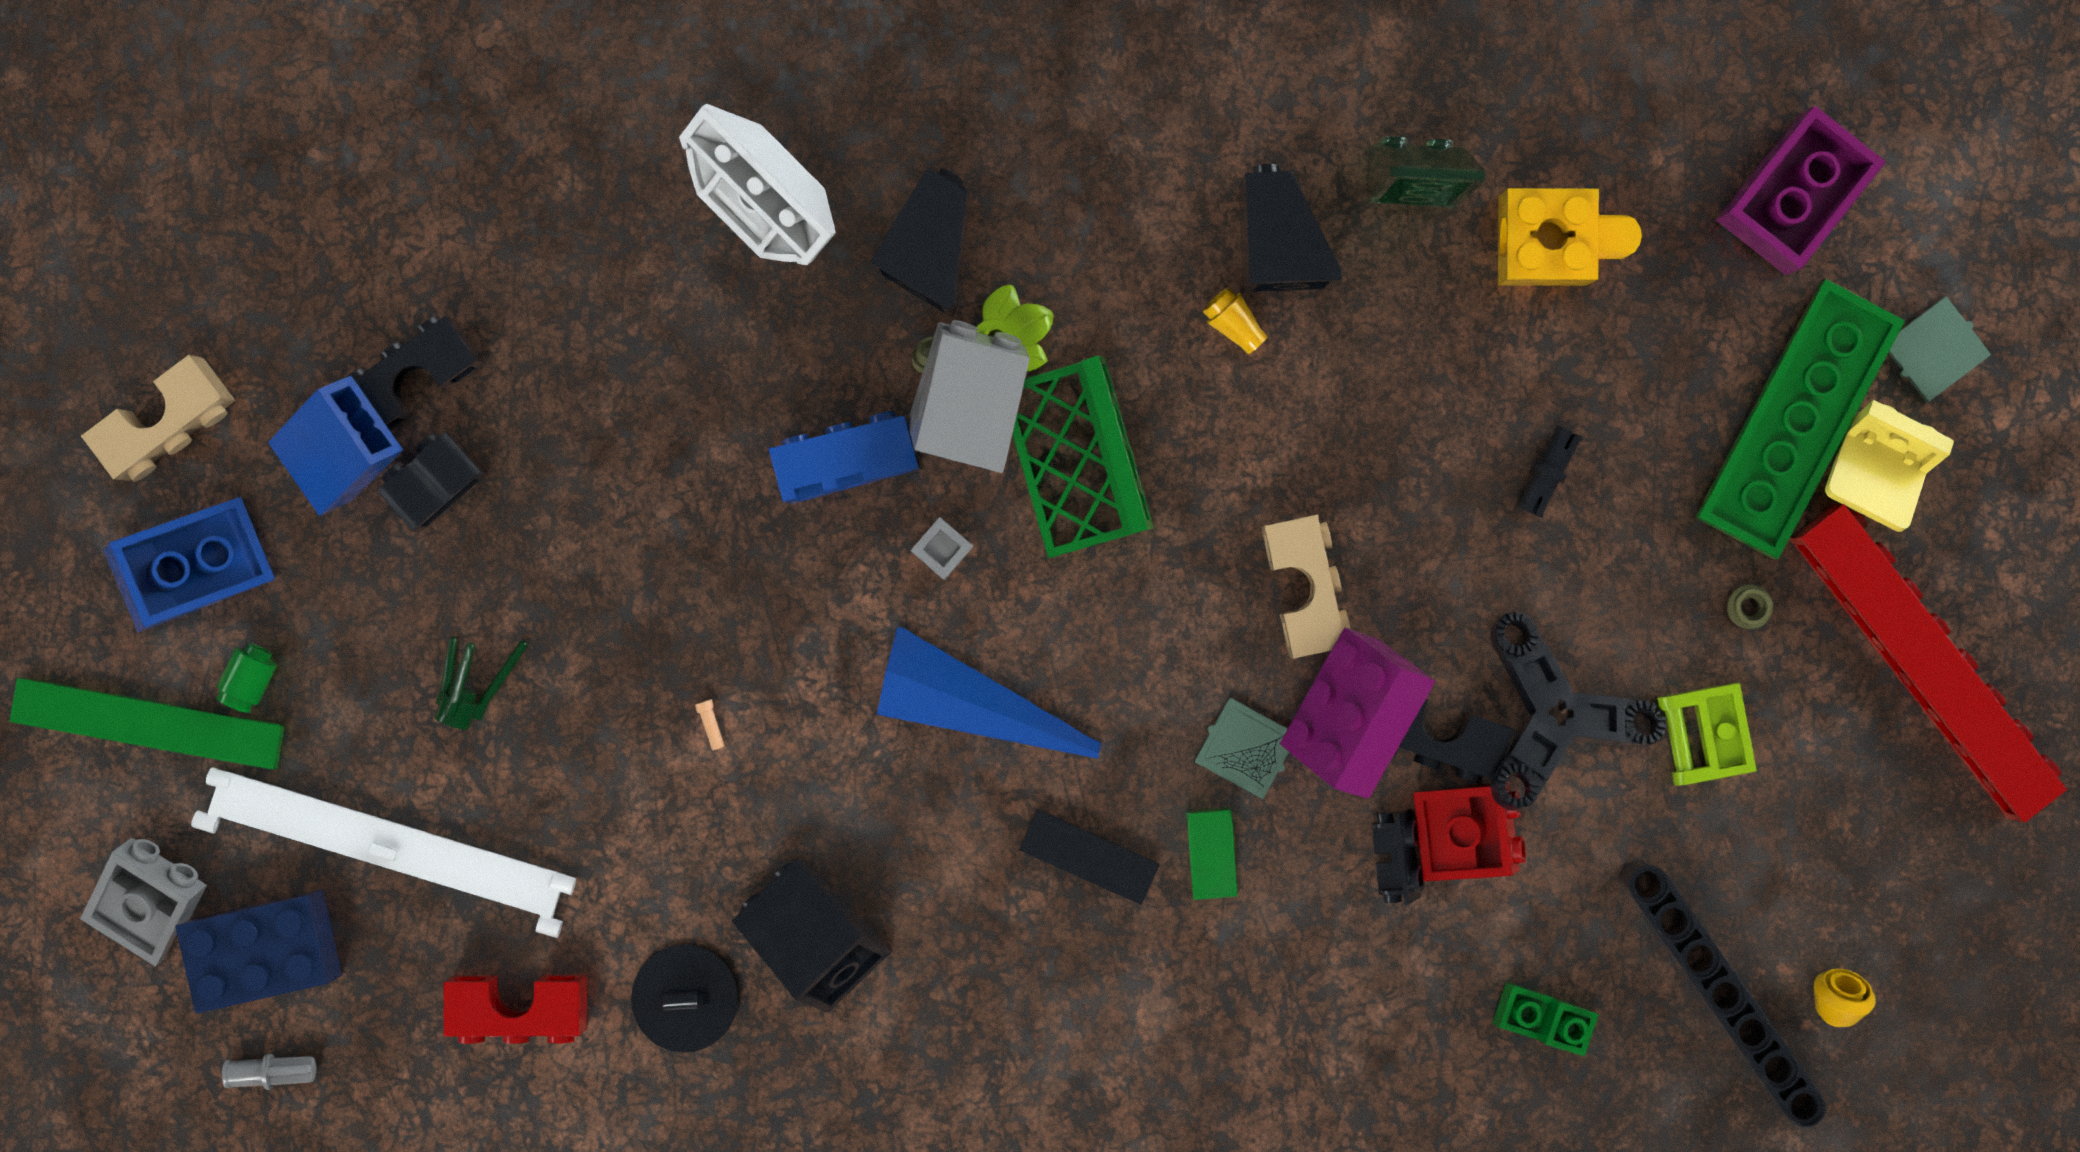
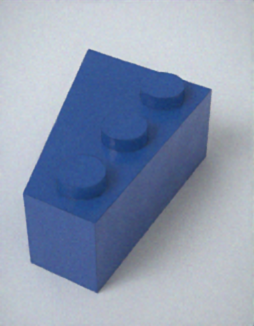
[768,410,920,504]

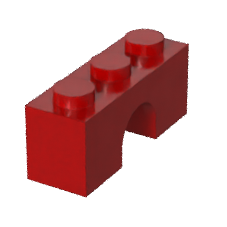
[443,975,587,1044]

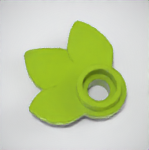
[977,285,1054,372]

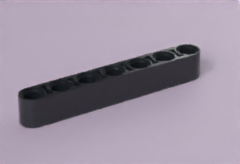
[1619,860,1826,1128]

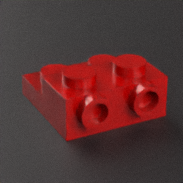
[1413,781,1526,882]

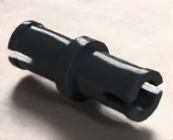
[1516,425,1583,518]

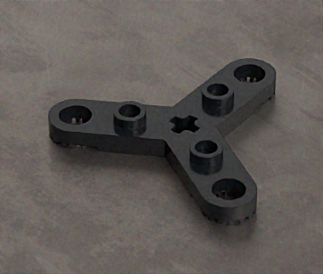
[1490,612,1667,811]

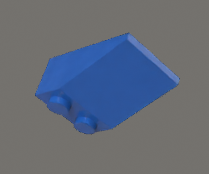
[103,497,275,633]

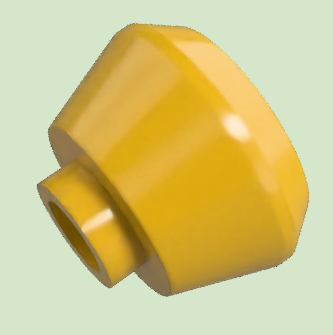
[1813,968,1876,1027]

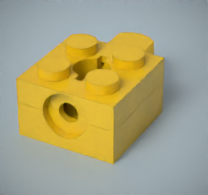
[1498,188,1642,286]

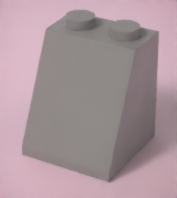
[907,320,1030,473]

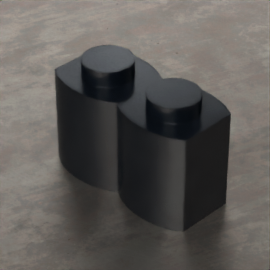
[377,432,487,533]

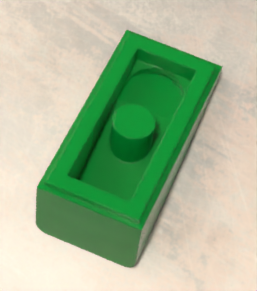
[1185,807,1238,900]

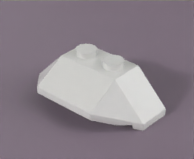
[679,104,836,265]

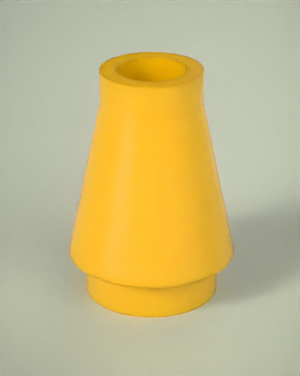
[1202,287,1268,354]

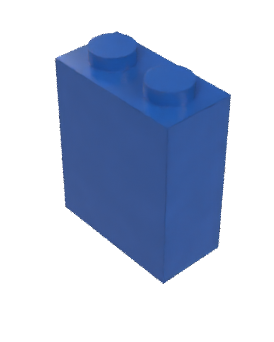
[268,376,403,516]

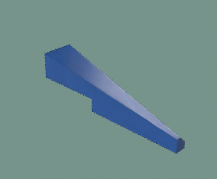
[877,627,1101,759]

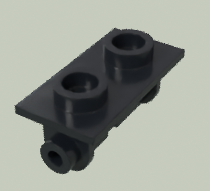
[1371,809,1425,905]

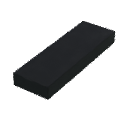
[1019,808,1160,905]

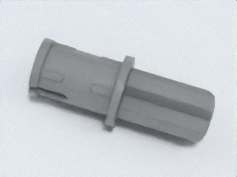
[222,1054,317,1090]

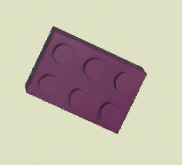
[1716,105,1886,275]
[1279,627,1436,799]

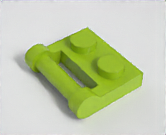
[1657,682,1757,786]

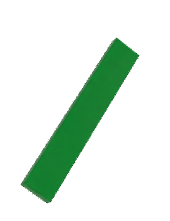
[9,677,285,770]

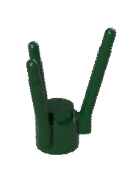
[434,637,528,730]

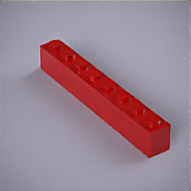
[1789,504,2067,823]

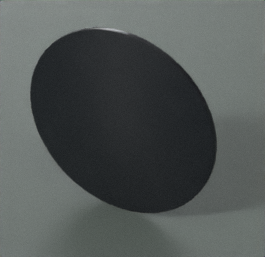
[631,944,738,1053]

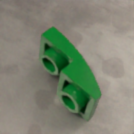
[1492,981,1599,1057]

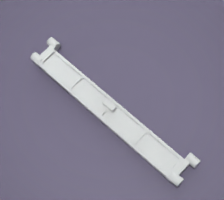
[191,767,577,938]

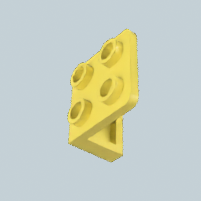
[1825,400,1954,532]

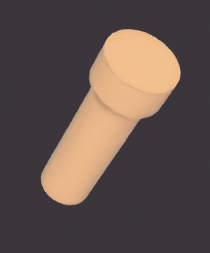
[695,699,725,751]

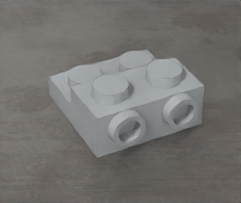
[80,837,207,967]

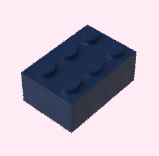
[175,889,343,1014]

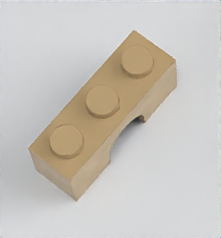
[81,354,236,482]
[1261,514,1351,659]

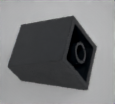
[1239,164,1342,293]
[870,167,970,318]
[731,859,893,1013]

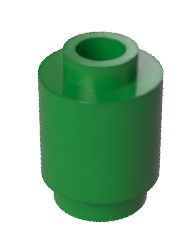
[216,643,277,713]

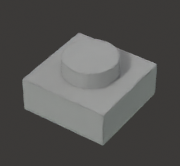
[910,517,974,580]

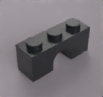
[345,316,486,431]
[1394,699,1514,784]

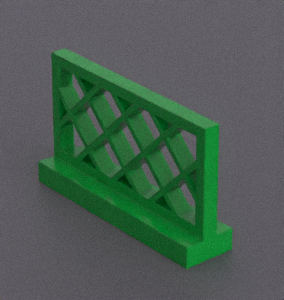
[1012,355,1154,558]

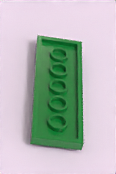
[1695,279,1905,559]

